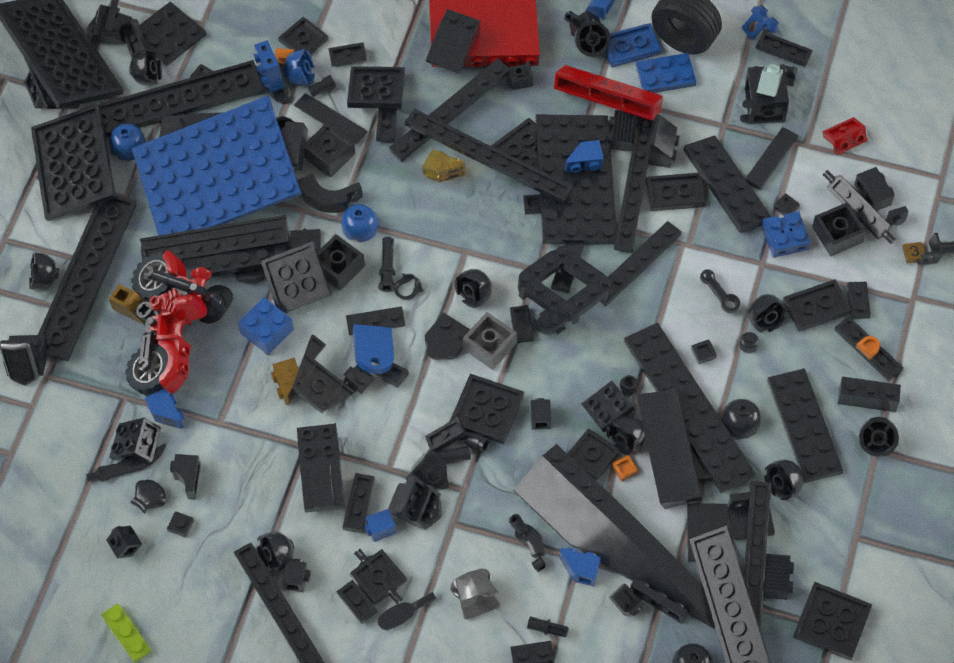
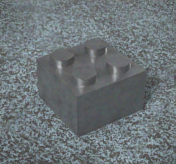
[463,312,517,370]

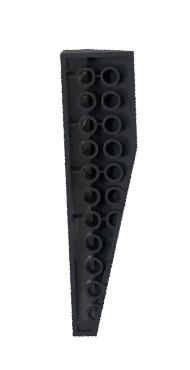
[513,444,715,628]

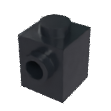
[282,559,311,593]

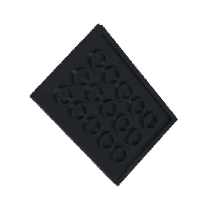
[31,104,116,221]

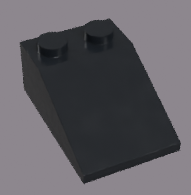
[426,9,481,74]

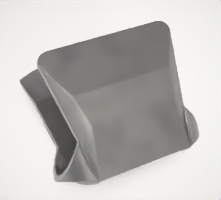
[450,568,500,620]

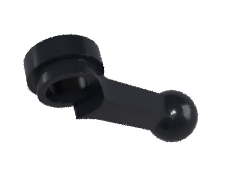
[700,269,741,313]

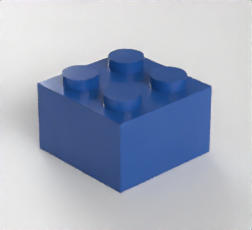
[238,297,294,355]

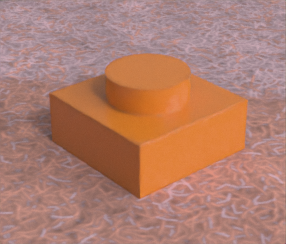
[275,48,294,68]

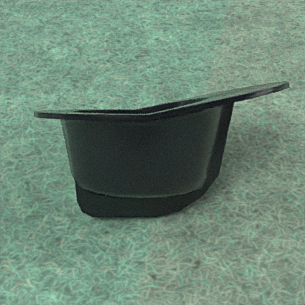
[199,285,233,324]

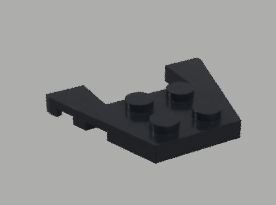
[291,334,358,414]

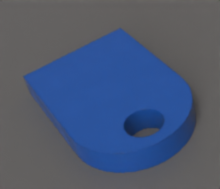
[353,324,394,374]

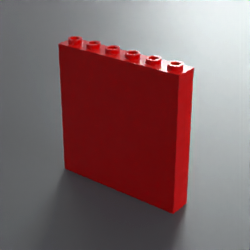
[429,0,540,68]

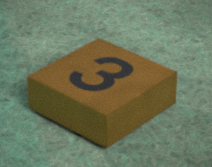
[902,242,926,263]

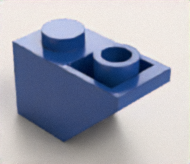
[565,140,604,173]
[145,389,185,429]
[560,548,601,587]

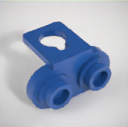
[742,5,779,39]

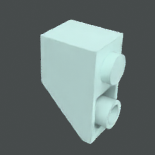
[757,64,783,97]

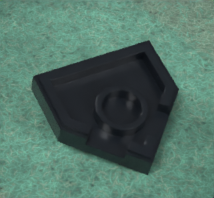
[405,447,449,489]

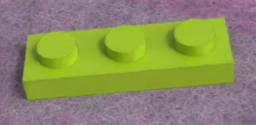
[101,603,152,663]

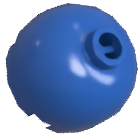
[282,49,315,86]
[109,124,146,161]
[341,204,379,242]

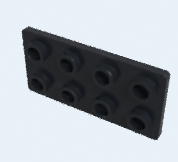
[24,58,80,109]

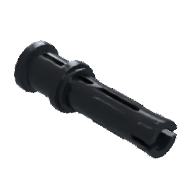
[378,237,396,292]

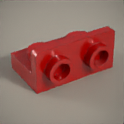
[822,117,867,155]

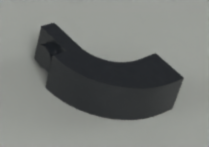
[297,173,363,213]

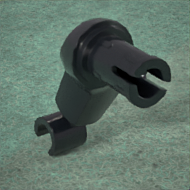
[509,514,546,572]

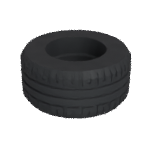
[651,0,722,55]

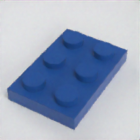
[636,53,696,93]

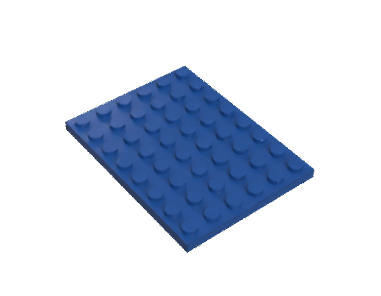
[132,95,302,235]

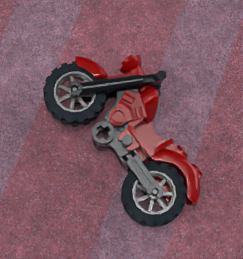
[125,251,223,396]

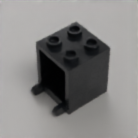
[740,66,789,124]

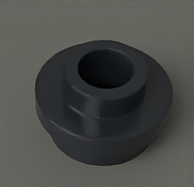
[619,375,639,394]

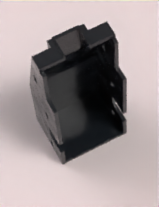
[297,423,345,513]

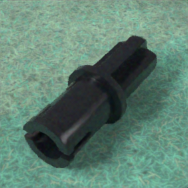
[527,616,569,637]

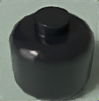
[739,332,759,353]

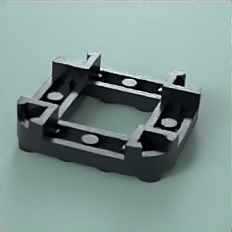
[517,246,611,324]

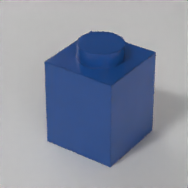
[364,509,397,542]

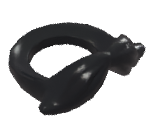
[394,273,424,300]

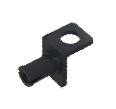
[564,10,601,36]
[917,233,954,264]

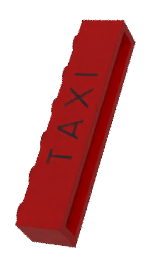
[554,65,663,120]

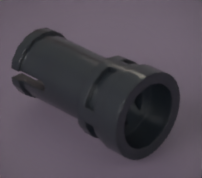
[308,75,336,98]

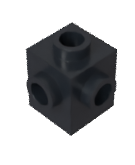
[106,525,142,559]

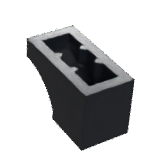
[170,454,201,500]

